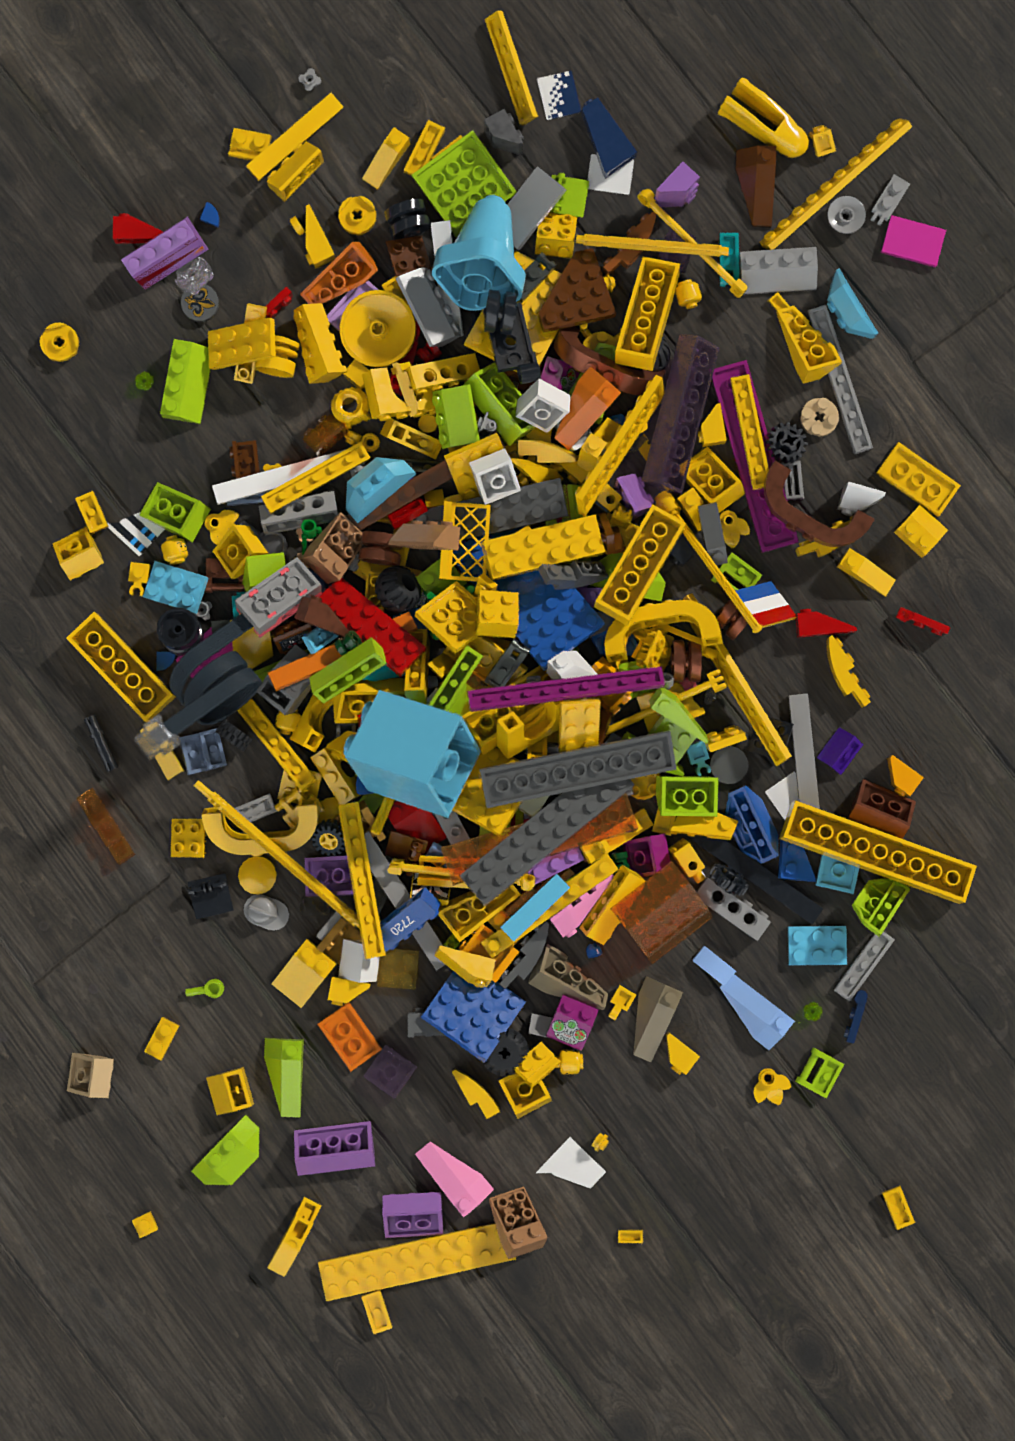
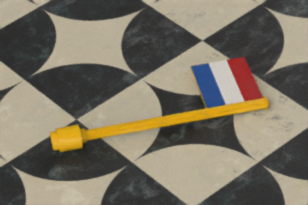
[654,491,797,633]

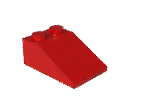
[388,801,447,851]

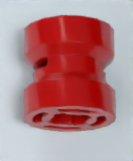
[416,342,442,363]

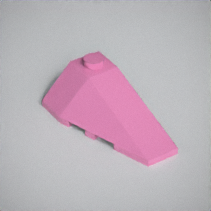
[415,1142,494,1217]

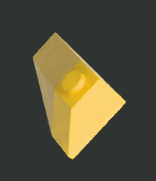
[776,306,842,384]

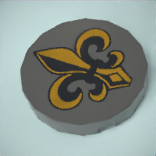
[181,284,219,322]

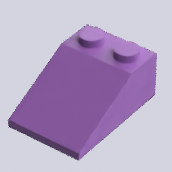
[614,474,654,521]
[305,856,354,897]

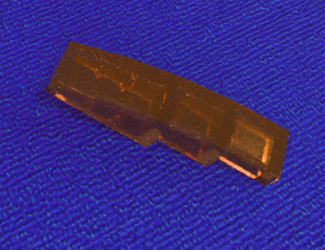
[77,788,136,865]
[503,868,574,916]

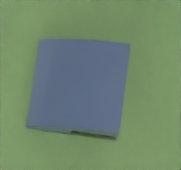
[178,728,227,775]

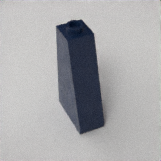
[582,97,637,179]

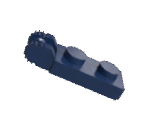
[843,990,868,1044]

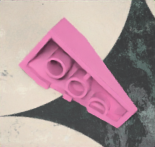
[549,874,614,938]

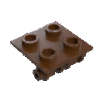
[386,236,432,277]
[385,830,428,876]

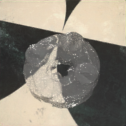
[175,257,213,295]

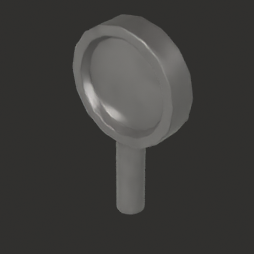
[240,520,288,556]

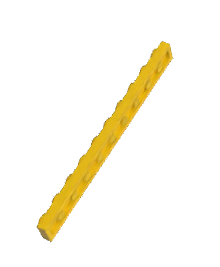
[760,118,912,250]
[682,593,792,766]

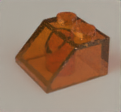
[302,414,347,457]

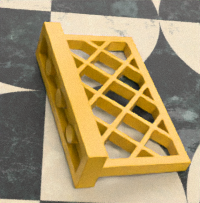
[439,501,491,582]

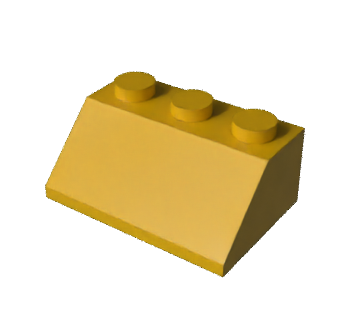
[267,141,324,202]

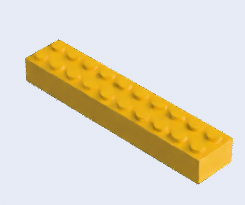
[779,801,977,904]

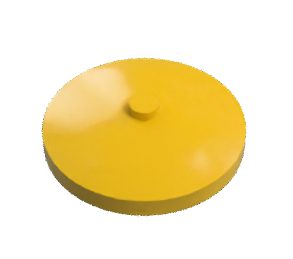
[340,290,416,368]

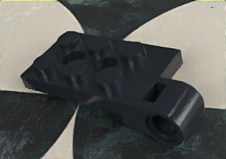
[483,302,541,384]

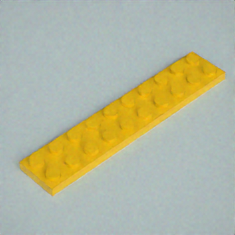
[318,1223,516,1301]

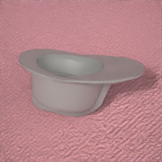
[244,894,289,931]

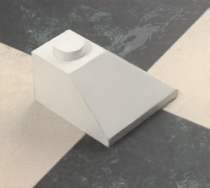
[837,482,886,516]
[546,651,598,680]

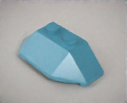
[827,268,878,339]
[346,457,416,523]

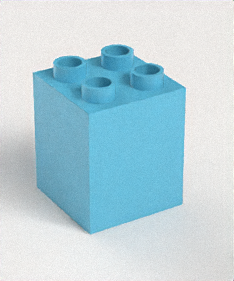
[344,690,481,818]

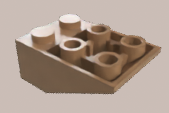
[301,512,363,584]
[489,1187,548,1259]

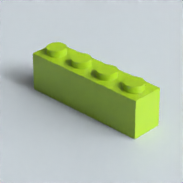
[309,637,386,704]
[429,646,483,712]

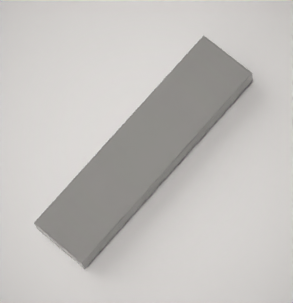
[833,931,895,1002]

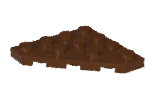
[538,248,616,333]

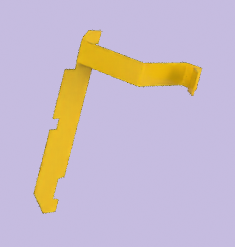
[391,362,419,417]

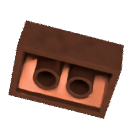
[848,779,916,839]

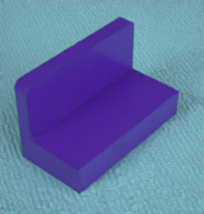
[817,728,863,775]

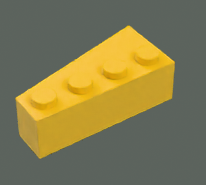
[293,303,348,384]
[438,884,521,942]

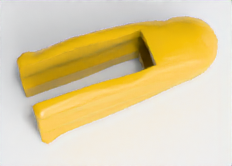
[718,78,809,158]

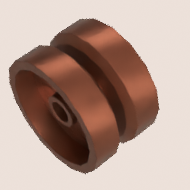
[358,531,403,566]
[716,600,748,640]
[670,640,702,682]

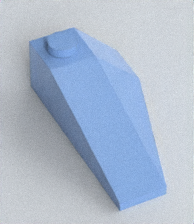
[719,975,795,1050]

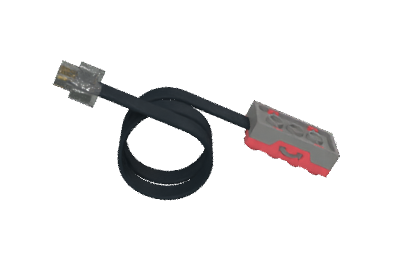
[134,557,322,759]

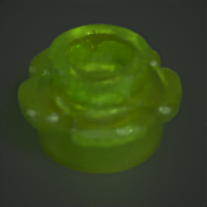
[135,372,154,390]
[443,934,460,949]
[803,1002,822,1021]

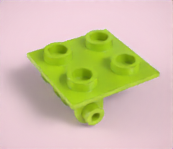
[550,173,589,218]

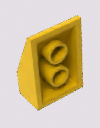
[677,446,745,513]
[272,939,337,1008]

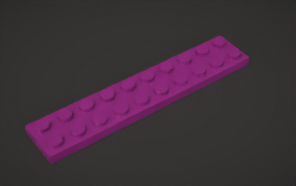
[709,360,799,553]

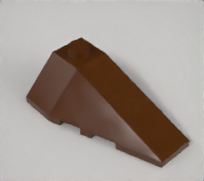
[736,145,776,227]

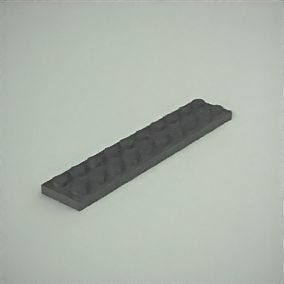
[479,731,677,808]
[460,779,634,906]

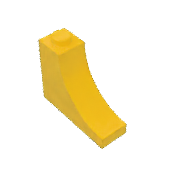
[577,417,620,472]

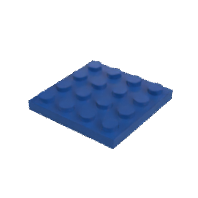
[421,971,526,1063]

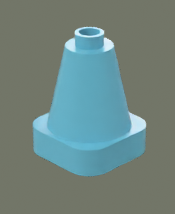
[432,195,526,311]

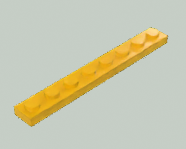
[338,802,385,959]
[481,853,619,958]

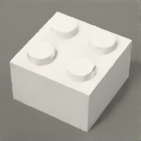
[516,379,571,433]
[469,448,521,505]

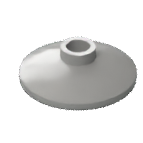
[828,196,866,234]

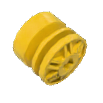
[254,335,300,378]

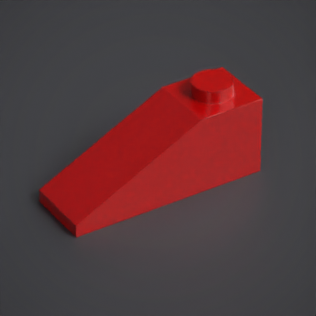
[113,213,163,244]
[795,609,857,638]

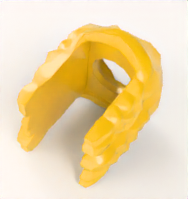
[331,387,371,430]

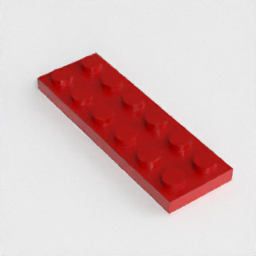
[319,578,426,677]

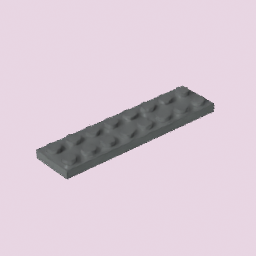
[413,478,569,551]

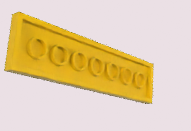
[575,375,664,517]

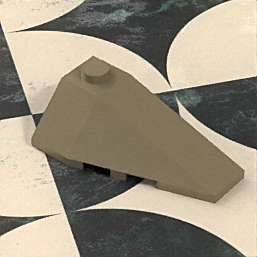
[528,944,608,1010]
[633,976,683,1062]

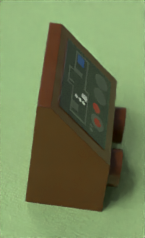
[271,619,312,655]

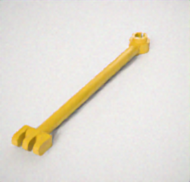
[637,189,747,298]
[605,669,727,737]
[387,858,535,891]

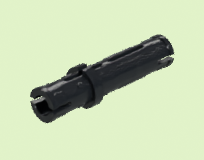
[84,715,118,772]

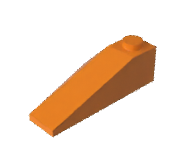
[300,242,378,304]
[554,366,621,450]

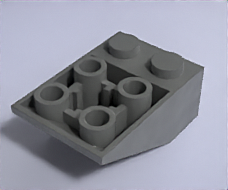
[256,644,311,715]

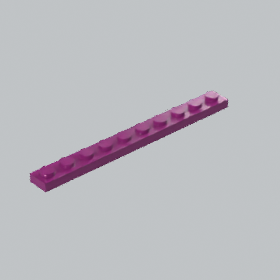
[468,667,665,712]

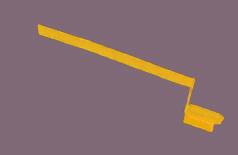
[655,624,719,660]

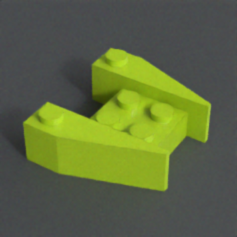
[621,688,709,777]

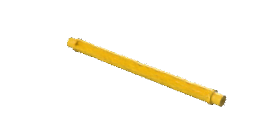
[576,234,729,257]

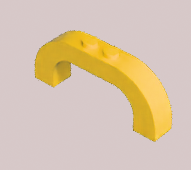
[605,600,723,663]
[202,799,320,856]

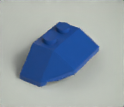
[725,786,779,864]

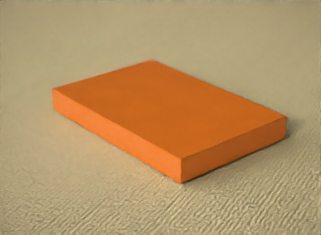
[317,1002,382,1072]

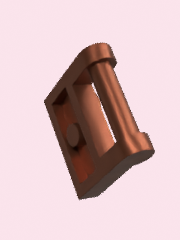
[206,558,245,593]

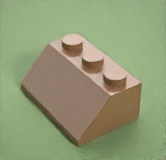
[389,520,460,551]

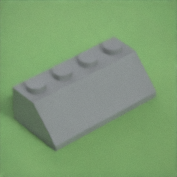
[739,247,818,295]
[396,268,461,347]

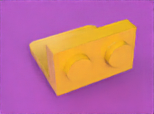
[535,212,577,258]

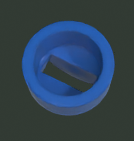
[586,943,603,959]

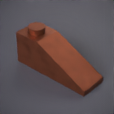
[295,595,349,637]

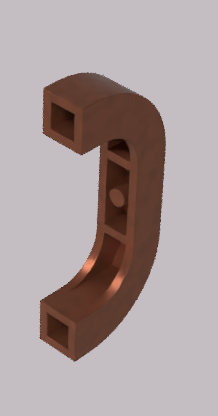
[554,326,666,395]
[764,461,875,547]

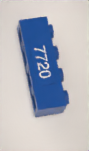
[380,887,441,952]

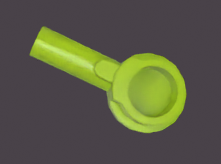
[185,979,224,998]

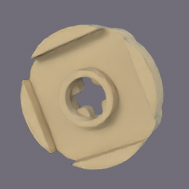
[800,398,839,437]

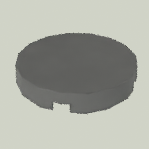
[710,746,748,784]

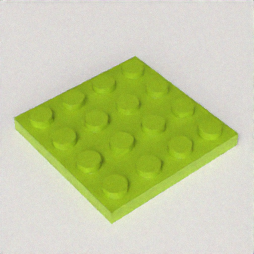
[411,130,517,238]

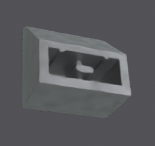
[484,109,524,155]

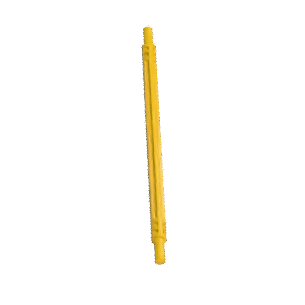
[194,780,360,929]

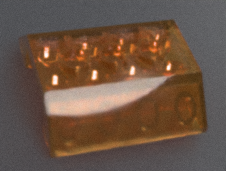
[610,861,713,964]

